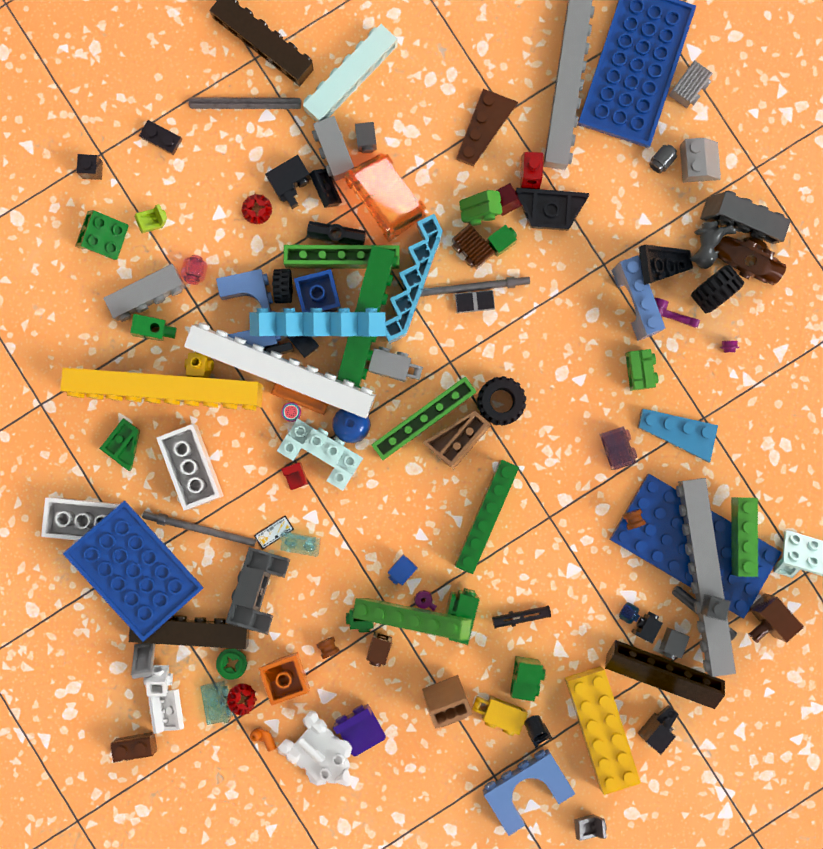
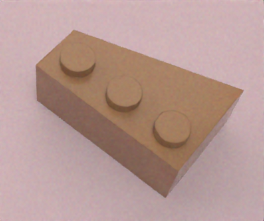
[423,411,491,470]

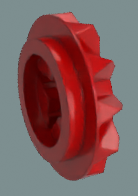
[242,194,272,224]
[227,683,257,716]

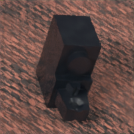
[265,155,311,209]
[638,705,679,755]

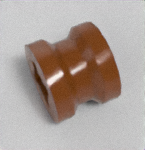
[622,509,646,530]
[316,637,340,659]

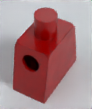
[520,152,543,189]

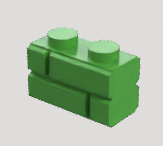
[459,190,503,226]
[625,349,658,391]

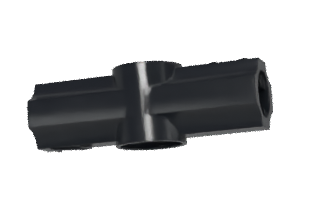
[307,221,366,245]

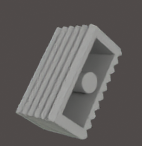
[669,60,713,108]

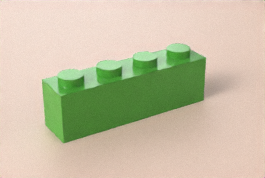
[731,497,758,577]

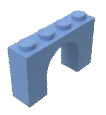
[611,255,666,341]
[216,269,281,349]
[483,749,575,836]

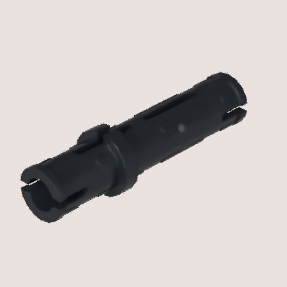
[492,605,551,629]

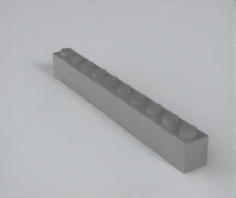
[543,0,595,170]
[676,478,736,677]

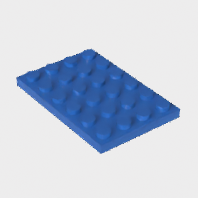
[63,500,204,641]

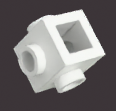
[143,665,173,696]

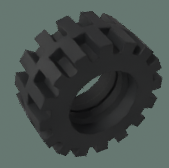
[272,269,293,303]

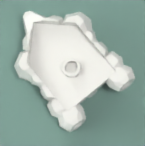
[277,711,352,786]

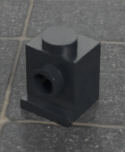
[631,611,663,644]

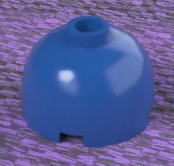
[332,409,371,443]

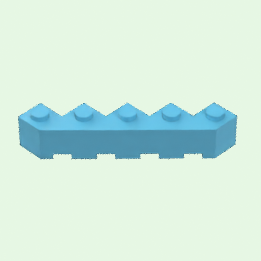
[385,214,443,344]
[249,308,385,337]

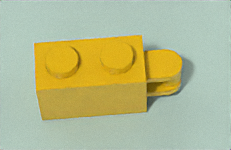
[472,695,528,736]

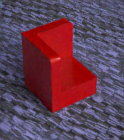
[281,462,309,490]

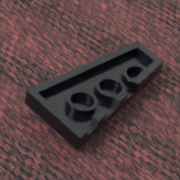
[639,245,693,285]

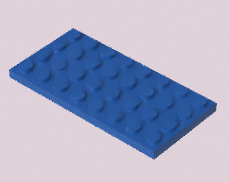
[577,0,696,148]
[609,474,782,619]

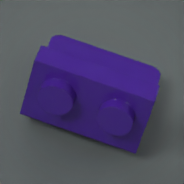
[333,704,386,756]

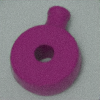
[414,590,437,611]

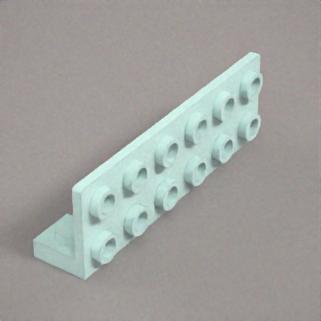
[774,530,823,578]

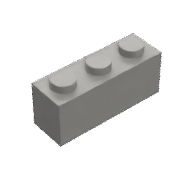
[312,116,356,182]

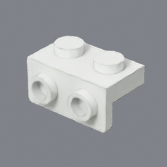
[148,689,184,734]

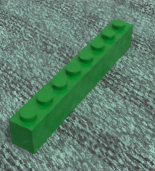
[337,245,399,388]

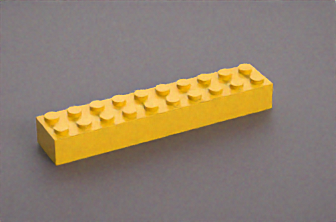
[60,368,263,411]

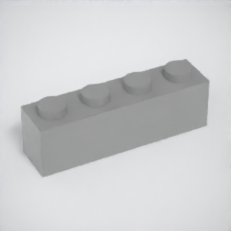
[103,264,186,322]

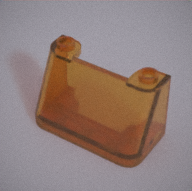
[344,153,426,242]

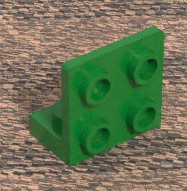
[75,210,129,260]

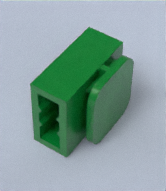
[445,588,480,645]

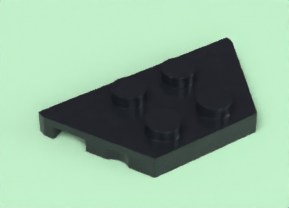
[516,188,589,231]

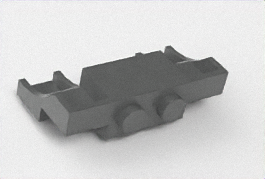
[226,547,290,635]

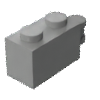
[368,346,423,382]

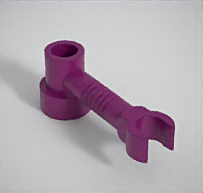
[654,297,700,328]

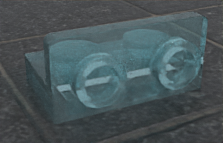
[280,531,322,557]
[200,681,233,725]

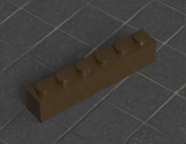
[209,0,314,86]
[129,616,249,649]
[605,640,725,709]

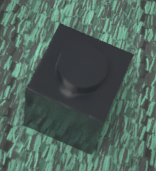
[77,154,103,180]

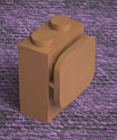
[422,675,472,729]

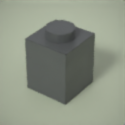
[355,122,377,154]
[700,594,731,621]
[659,627,690,660]

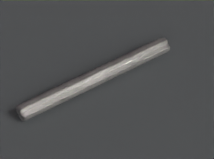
[189,97,301,109]

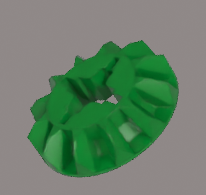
[216,648,248,680]

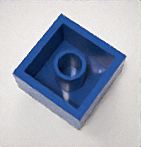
[294,269,341,312]

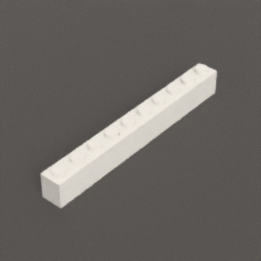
[184,322,376,419]

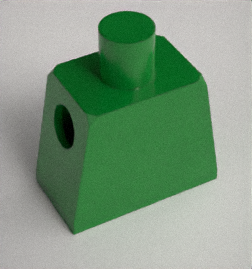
[130,314,177,341]

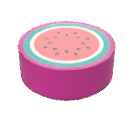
[281,402,301,422]

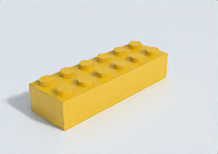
[564,666,641,795]

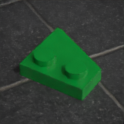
[99,418,140,471]

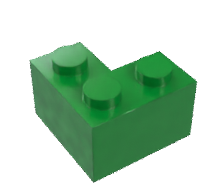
[510,656,545,702]

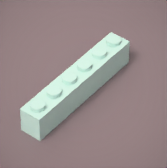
[303,24,398,122]

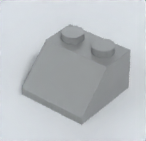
[680,138,721,183]

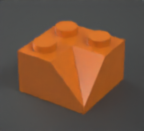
[258,652,310,706]

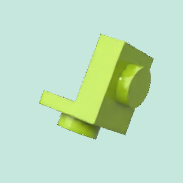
[134,204,167,234]

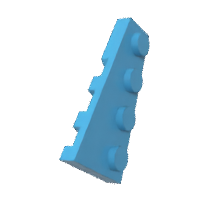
[638,409,718,463]

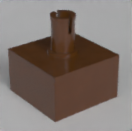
[748,593,804,643]

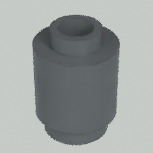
[649,145,677,174]

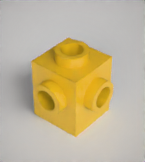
[184,351,214,378]

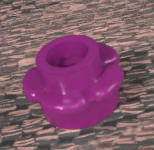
[720,341,740,352]

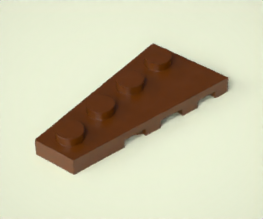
[456,89,518,167]

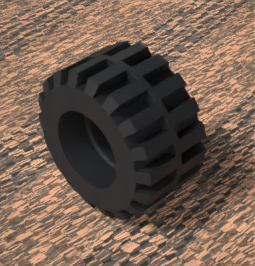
[691,265,745,314]
[477,376,527,426]

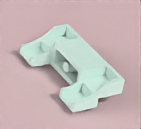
[277,418,363,491]

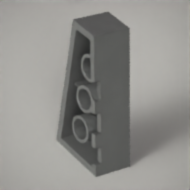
[700,191,791,244]

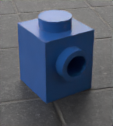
[388,554,418,585]

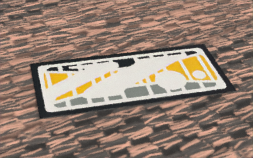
[254,515,294,550]

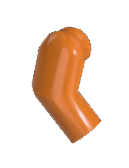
[250,728,277,752]

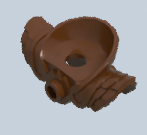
[715,236,786,285]

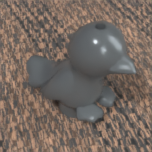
[689,221,737,269]

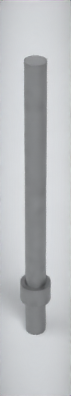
[420,276,530,297]
[142,511,256,547]

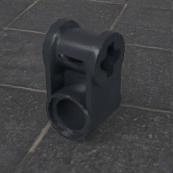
[524,715,553,748]

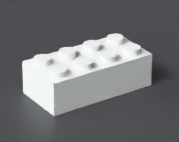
[156,424,224,511]
[41,497,120,540]

